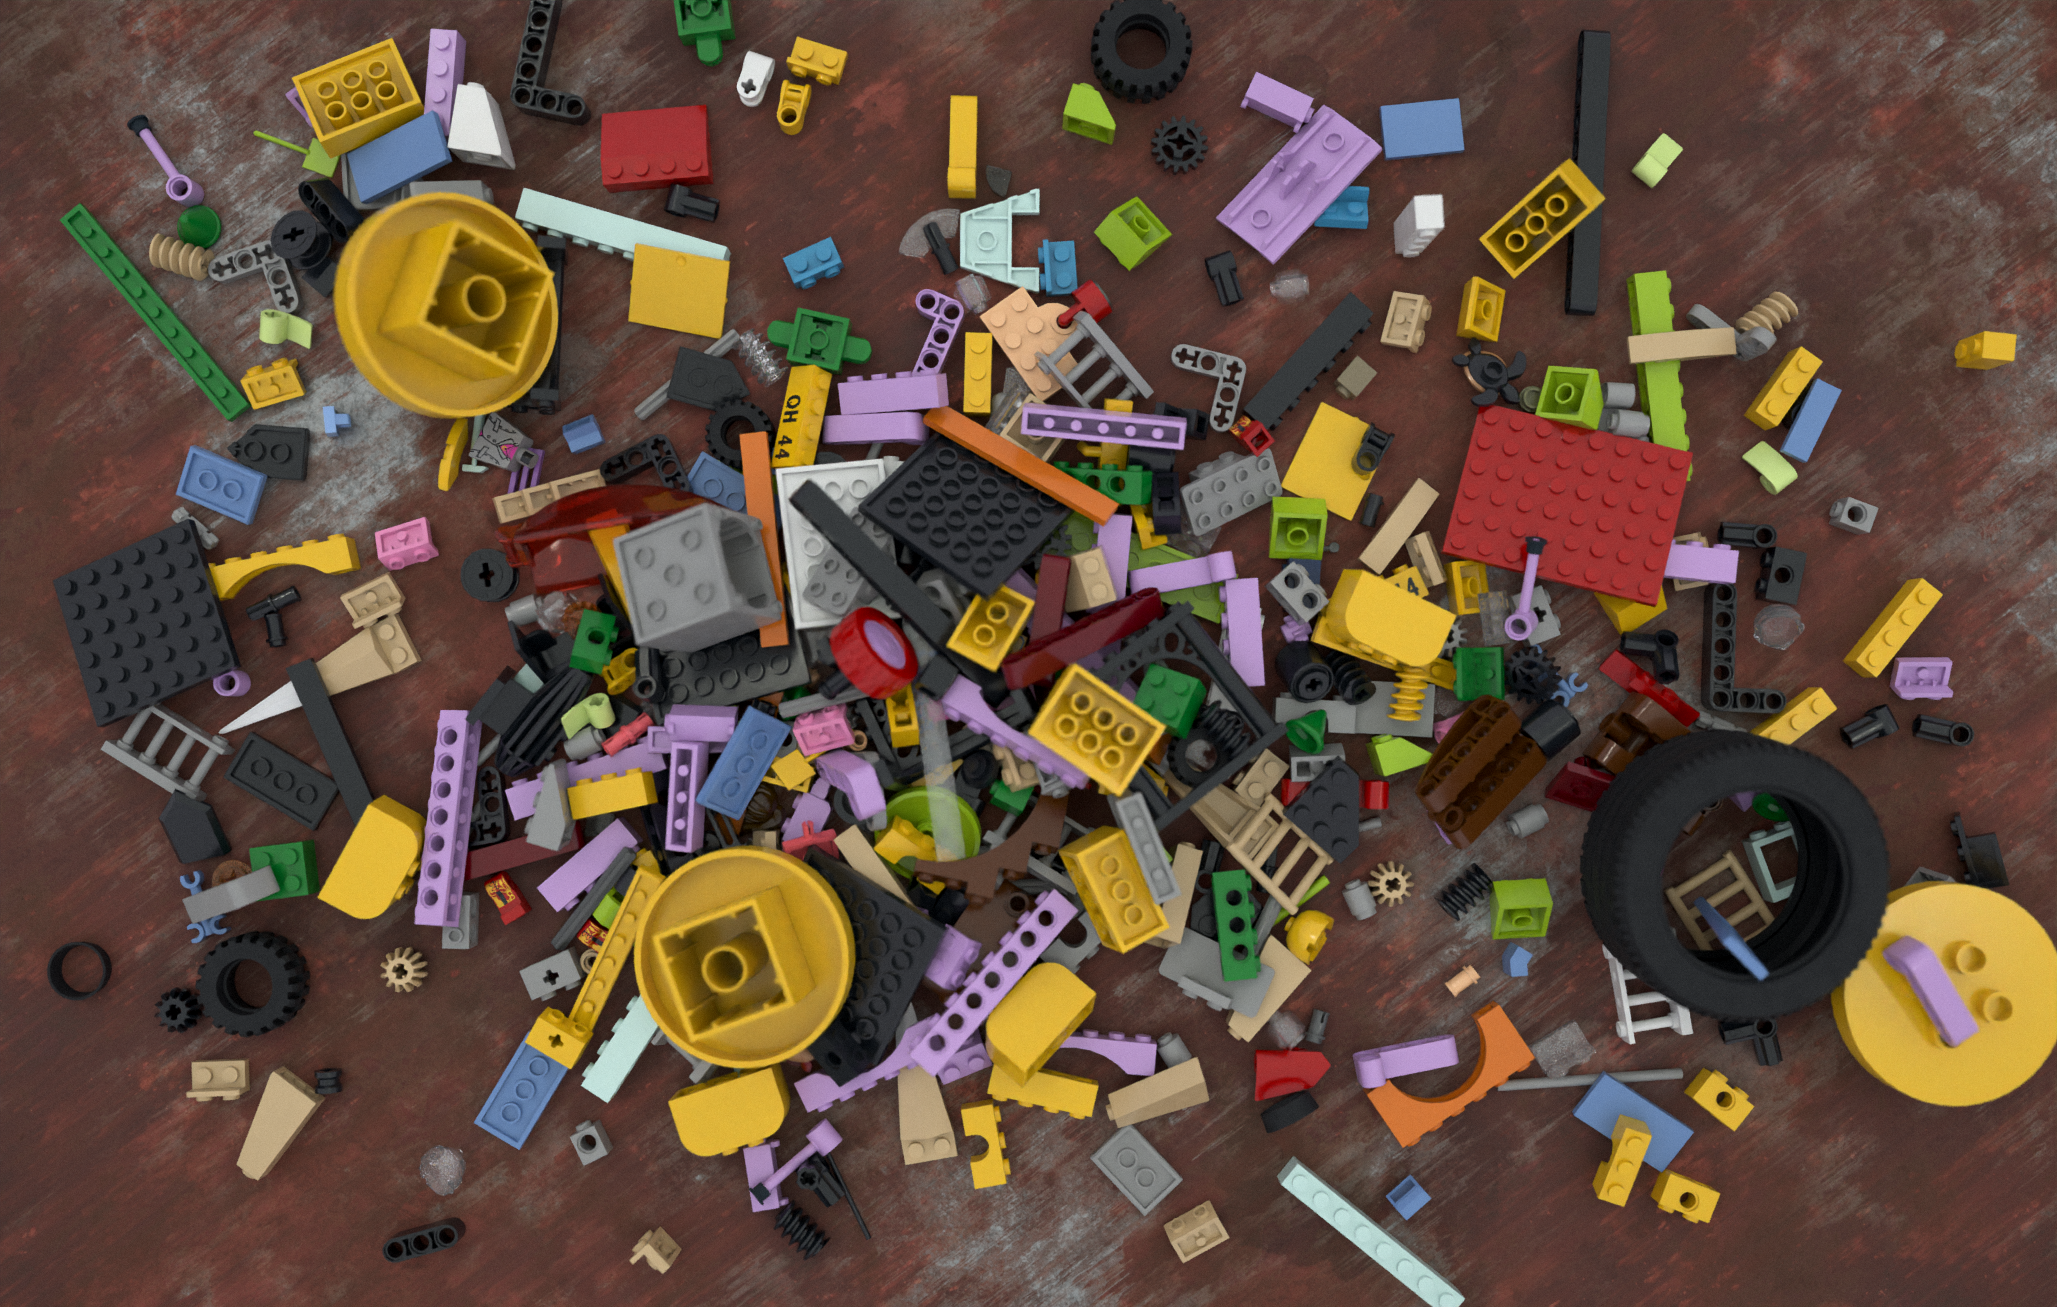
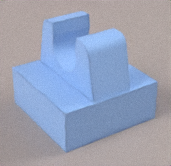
[323,406,351,437]

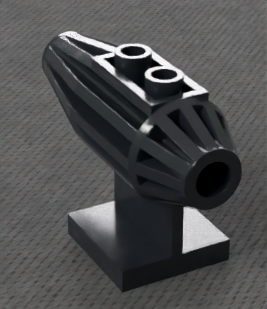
[465,664,596,777]

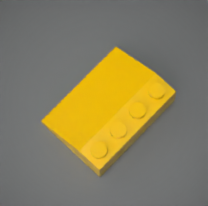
[292,38,424,159]
[1028,664,1165,796]

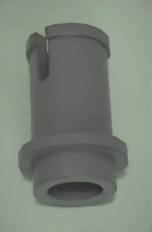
[1304,1008,1330,1044]

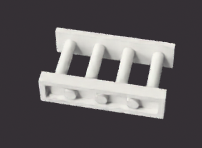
[1602,927,1693,1044]

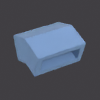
[562,414,606,455]
[1502,942,1533,977]
[1386,1175,1431,1221]

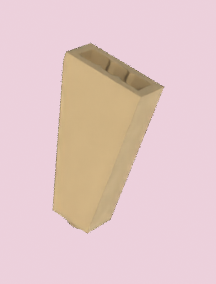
[833,824,918,909]
[1144,842,1203,949]
[1225,933,1311,1042]
[1106,1057,1210,1128]
[236,1066,325,1181]

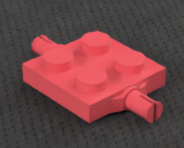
[782,821,839,861]

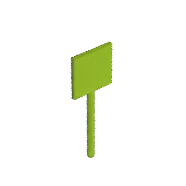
[253,131,341,178]

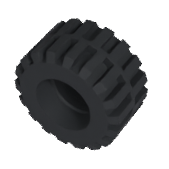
[705,400,775,469]
[1167,722,1231,789]

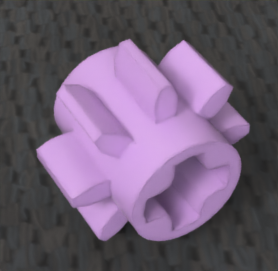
[1280,615,1313,644]

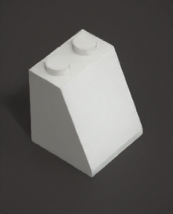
[447,82,515,170]

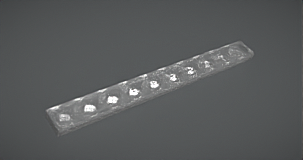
[902,618,966,862]

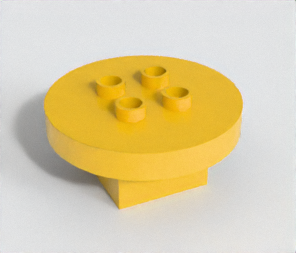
[334,192,558,419]
[634,845,855,1068]
[1831,881,2057,1106]

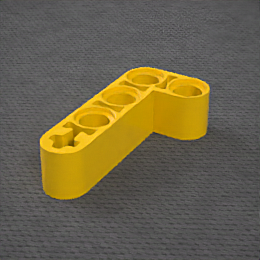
[948,95,978,199]

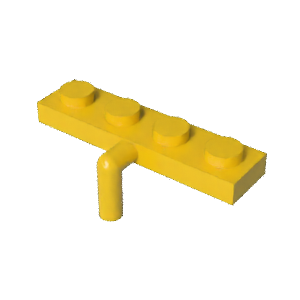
[1077,398,1133,506]

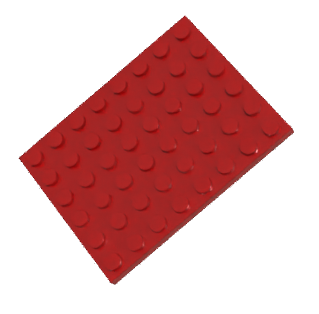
[1441,405,1693,607]

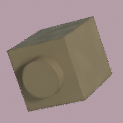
[1333,356,1377,401]

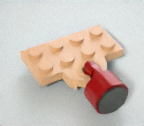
[980,280,1113,402]

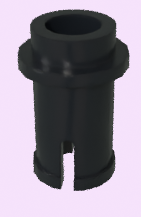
[1358,493,1384,528]
[264,614,288,648]

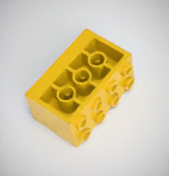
[1058,825,1170,953]

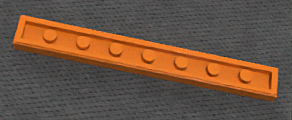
[923,406,1119,527]
[739,431,790,648]

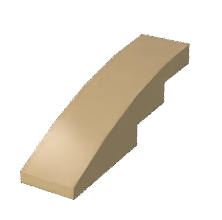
[1627,327,1737,365]
[492,469,609,524]
[1357,478,1439,575]

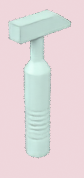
[462,414,489,473]

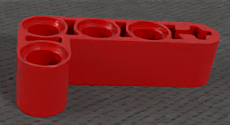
[1281,778,1389,809]

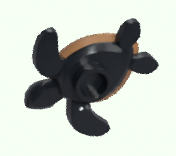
[1452,338,1526,407]

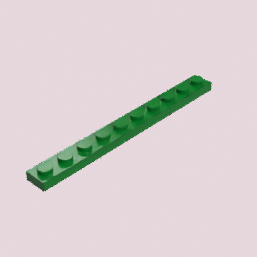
[60,203,252,422]

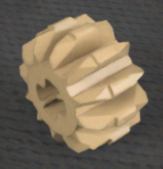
[1367,861,1414,907]
[380,947,428,992]

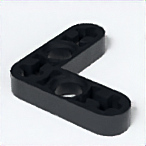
[600,434,694,504]
[443,766,510,849]

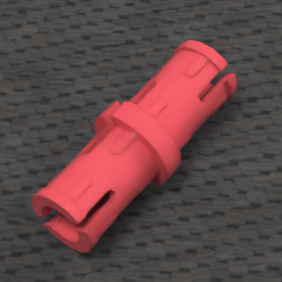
[601,712,654,757]

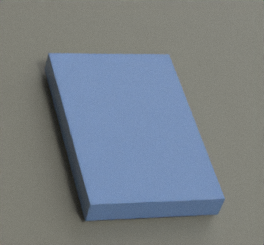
[1379,98,1464,161]
[176,445,268,525]

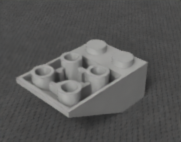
[525,758,577,851]

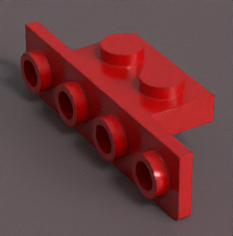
[1599,649,1700,728]

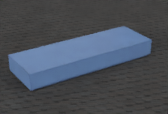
[1780,379,1842,463]

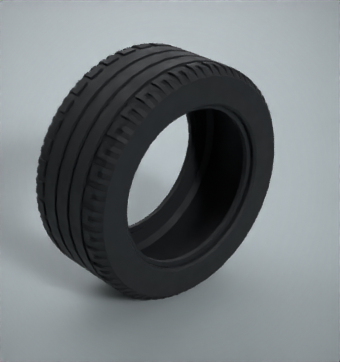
[1579,729,1891,1022]

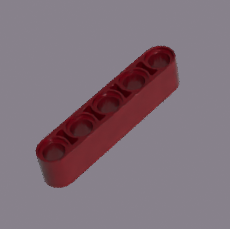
[1029,553,1071,688]
[464,821,586,881]

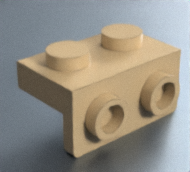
[340,572,406,629]

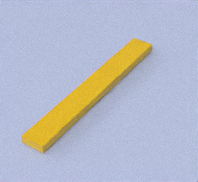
[568,864,666,1032]

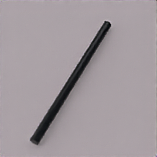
[826,1152,871,1240]

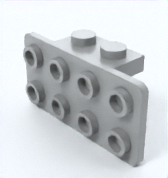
[1180,448,1283,536]
[802,507,896,617]
[1159,927,1275,1018]

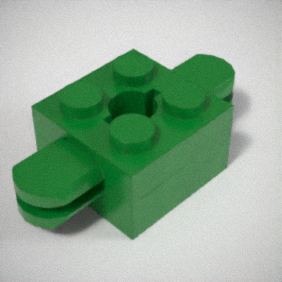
[674,0,736,67]
[767,307,872,376]

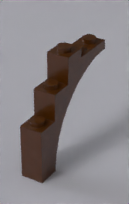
[913,788,1070,906]

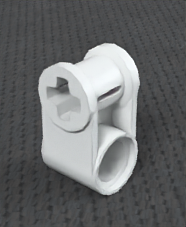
[737,51,775,107]

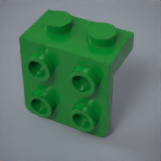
[1453,647,1505,701]

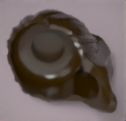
[739,781,786,837]

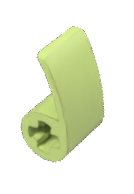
[1631,133,1683,188]
[259,309,313,349]
[1742,441,1798,495]
[561,693,615,739]

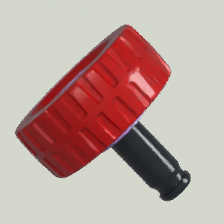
[818,607,918,700]

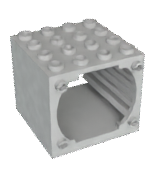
[613,503,783,653]

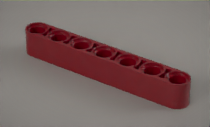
[1000,587,1165,690]

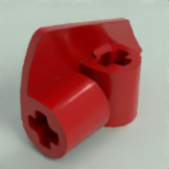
[1254,1047,1331,1101]

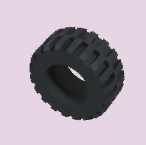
[1090,0,1193,104]
[195,931,310,1037]

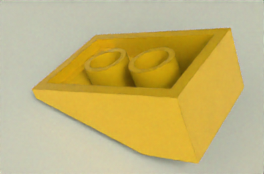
[947,586,1035,672]

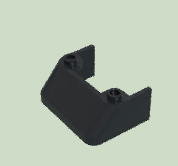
[507,572,640,684]

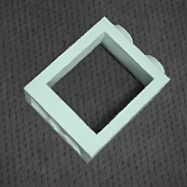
[1742,821,1798,903]

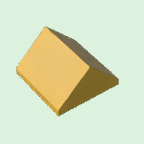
[1456,277,1506,342]
[1444,560,1492,616]
[1594,586,1667,635]

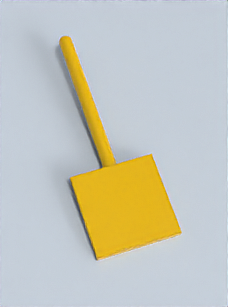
[770,729,855,791]

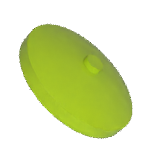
[874,786,982,879]

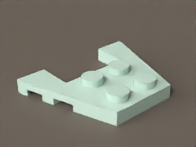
[960,189,1039,293]

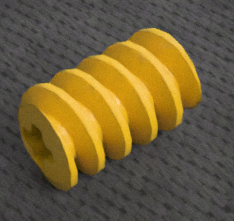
[1387,664,1430,722]

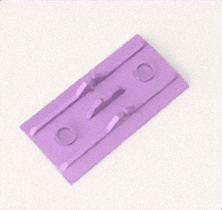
[1216,105,1382,265]

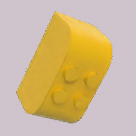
[1479,158,1606,279]
[1326,569,1457,666]
[317,795,427,919]
[985,962,1096,1088]
[668,1062,791,1156]

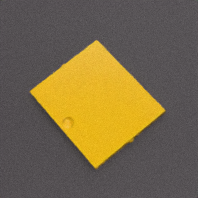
[628,243,730,339]
[1281,402,1377,521]

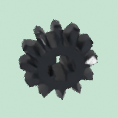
[154,987,203,1033]

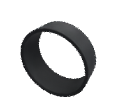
[47,942,112,1001]
[1260,1090,1319,1133]

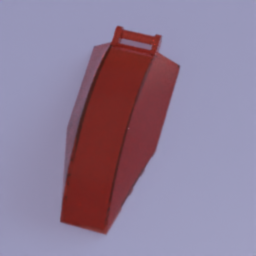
[495,484,737,595]

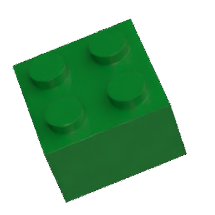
[1132,663,1207,739]
[249,839,320,902]

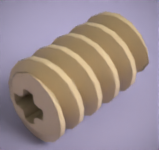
[149,234,214,281]
[1735,292,1798,334]

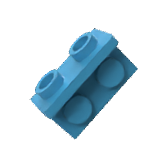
[1314,186,1369,229]
[783,237,845,289]
[1038,239,1077,297]

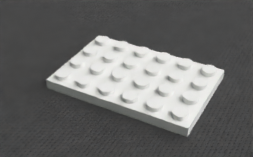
[775,459,902,630]

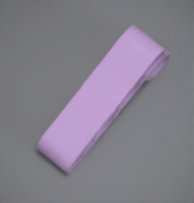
[912,289,965,376]
[823,412,930,445]
[1127,551,1237,595]
[814,748,886,821]
[1882,935,1979,1047]
[1353,1034,1459,1088]

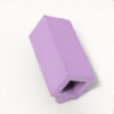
[1240,72,1314,133]
[665,704,738,742]
[743,1138,789,1212]

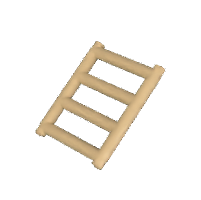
[1226,792,1334,915]
[1664,850,1775,950]

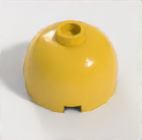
[1284,910,1334,965]

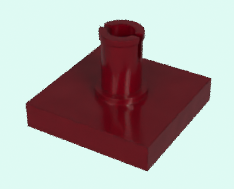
[1545,757,1616,812]

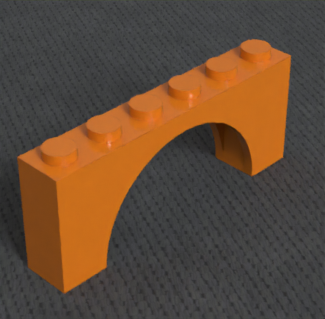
[1363,1001,1535,1148]

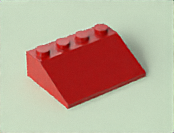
[601,105,714,193]

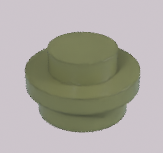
[1519,386,1542,413]

